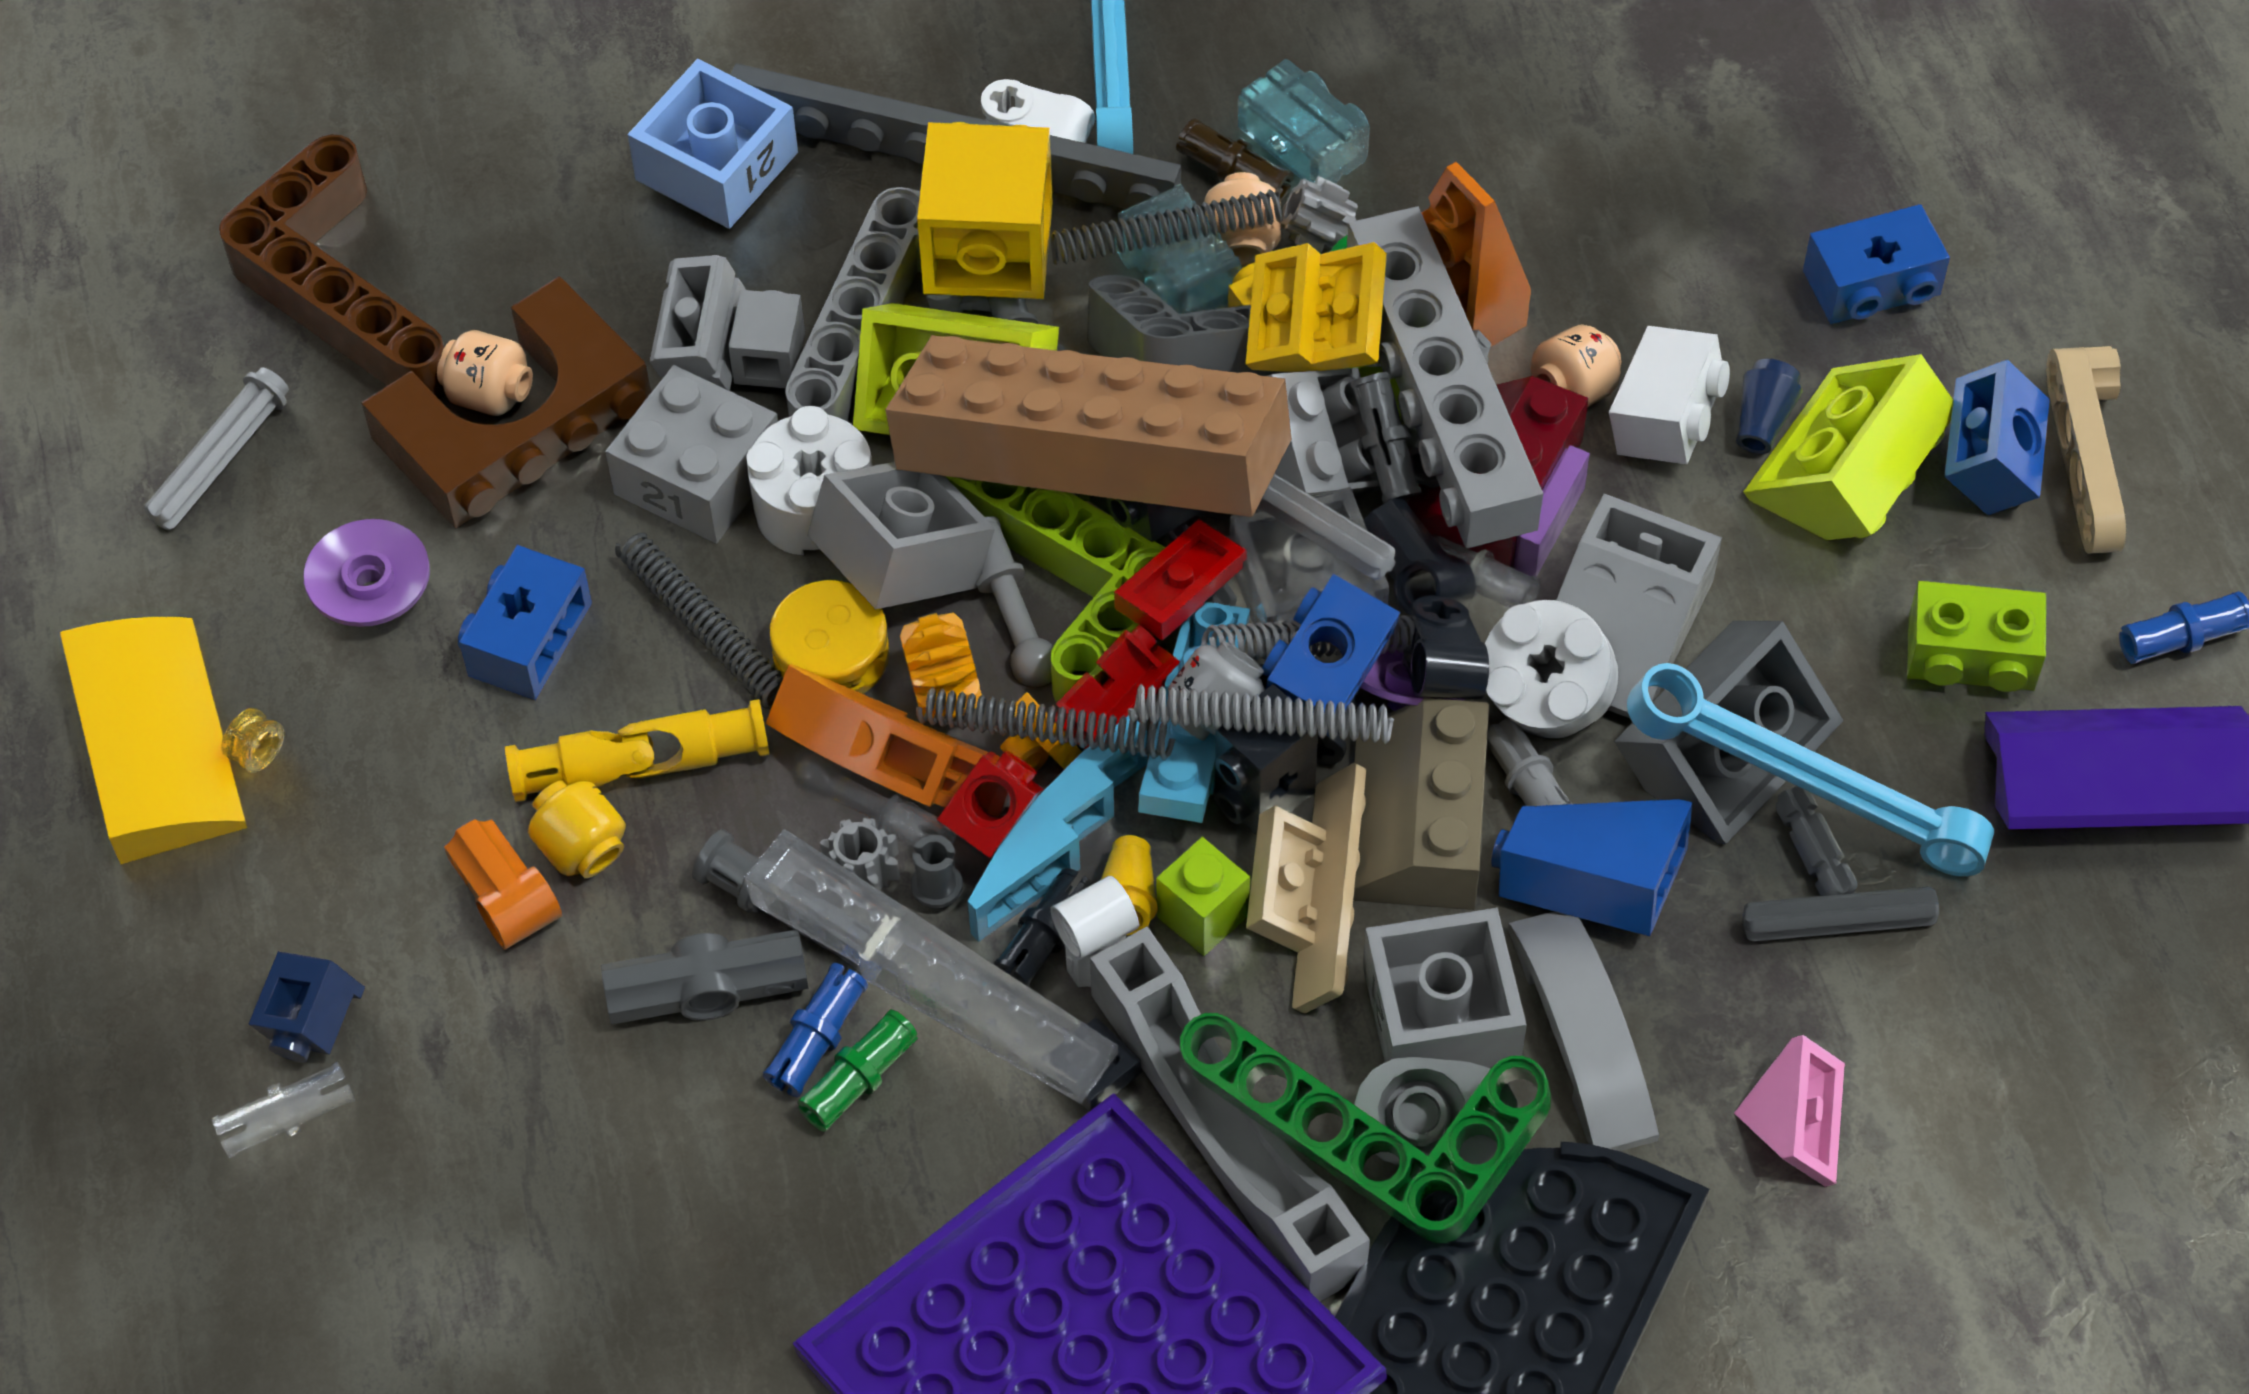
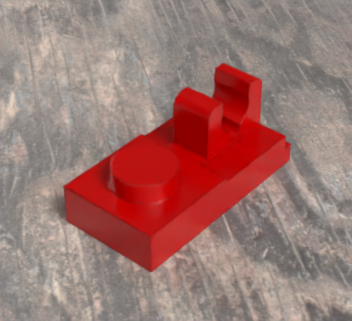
[1114,519,1247,641]

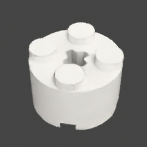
[746,406,873,555]
[1485,600,1618,738]

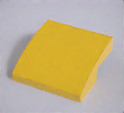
[1246,242,1387,372]

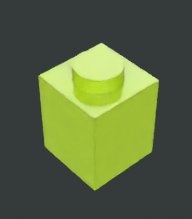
[1156,837,1250,956]

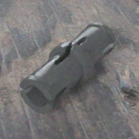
[1351,372,1422,503]

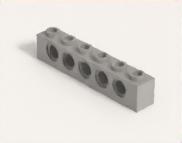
[1347,206,1543,548]

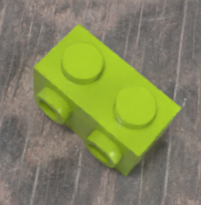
[1907,581,2046,692]

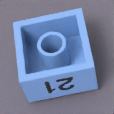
[627,58,798,229]

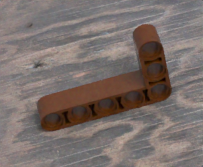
[219,134,446,399]

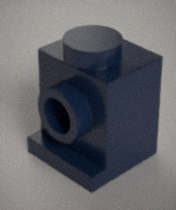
[249,951,365,1063]

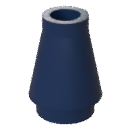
[1736,359,1803,454]

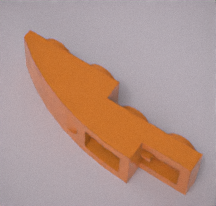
[765,664,1009,816]

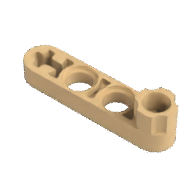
[2046,346,2126,554]

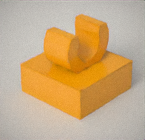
[1000,692,1082,771]

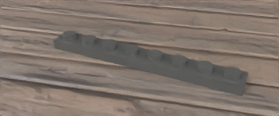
[731,63,1181,215]

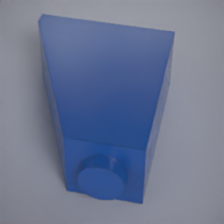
[1491,799,1692,936]

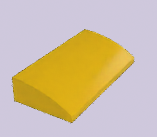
[60,617,247,865]

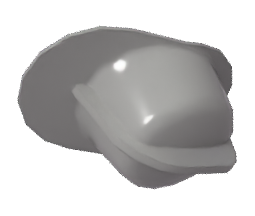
[1354,1057,1518,1165]

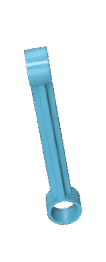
[1091,0,1133,154]
[1627,663,1994,876]

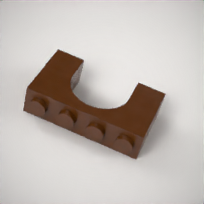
[361,276,651,529]

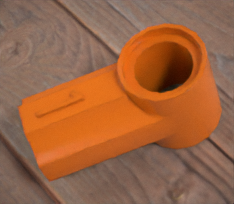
[444,819,562,950]

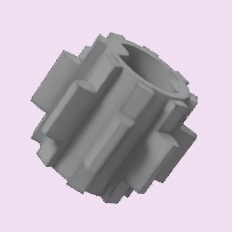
[1281,176,1358,254]
[820,818,900,902]

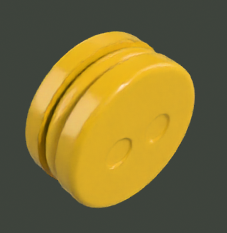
[769,580,889,694]

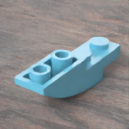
[1138,602,1250,823]

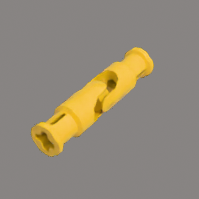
[505,699,770,802]

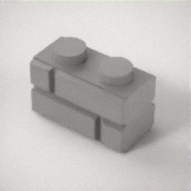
[650,255,746,391]

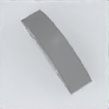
[1508,911,1659,1151]

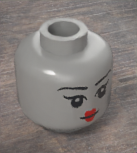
[1168,641,1265,741]

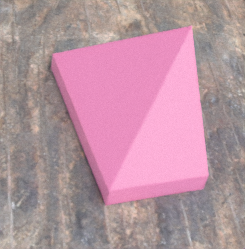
[1734,1035,1845,1187]

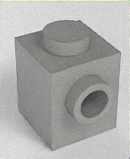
[729,290,805,388]

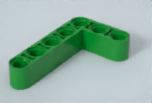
[1180,1013,1551,1243]

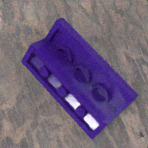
[1984,706,2249,829]

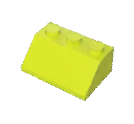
[853,303,1059,435]
[1743,354,1953,540]

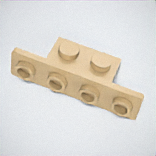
[1246,763,1366,1014]

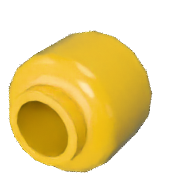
[528,781,626,878]

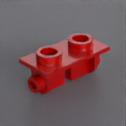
[1055,624,1180,750]

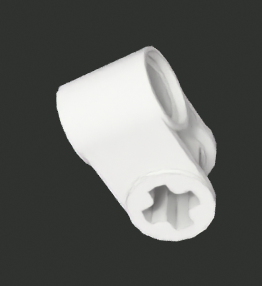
[981,79,1096,143]

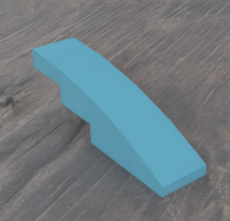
[968,715,1148,942]

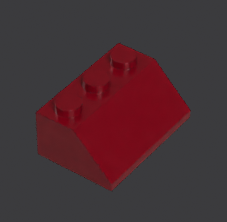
[1408,376,1589,577]

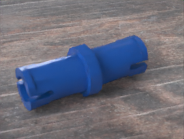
[2119,591,2249,664]
[763,963,868,1097]

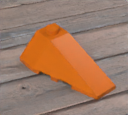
[1421,162,1531,347]

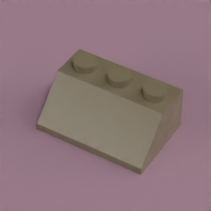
[1353,698,1489,910]

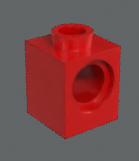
[937,750,1044,858]

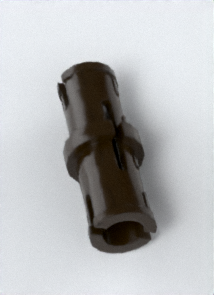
[1176,118,1294,202]

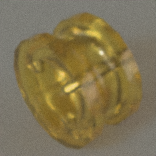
[221,708,285,773]

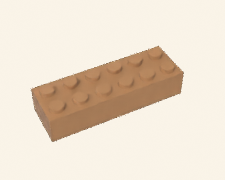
[885,335,1292,517]

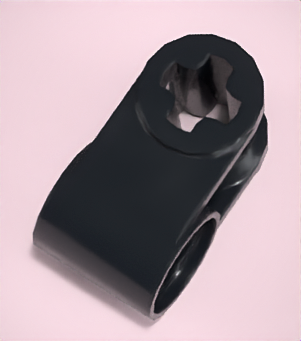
[1402,595,1489,700]

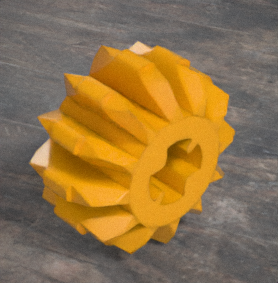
[900,612,982,719]

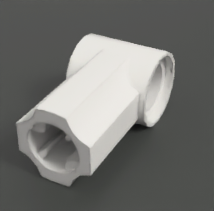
[1050,876,1139,987]

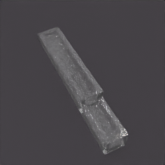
[745,829,1119,1104]

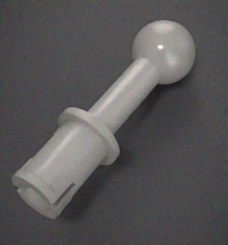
[976,516,1054,687]

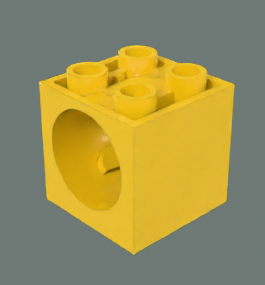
[917,122,1053,299]

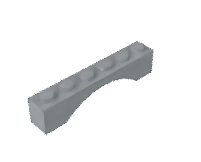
[1090,927,1370,1302]

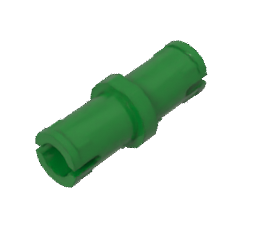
[797,1009,918,1132]

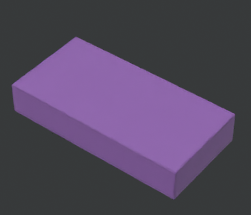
[1514,445,1590,580]

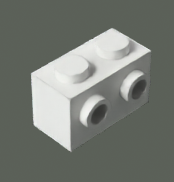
[1609,326,1730,464]

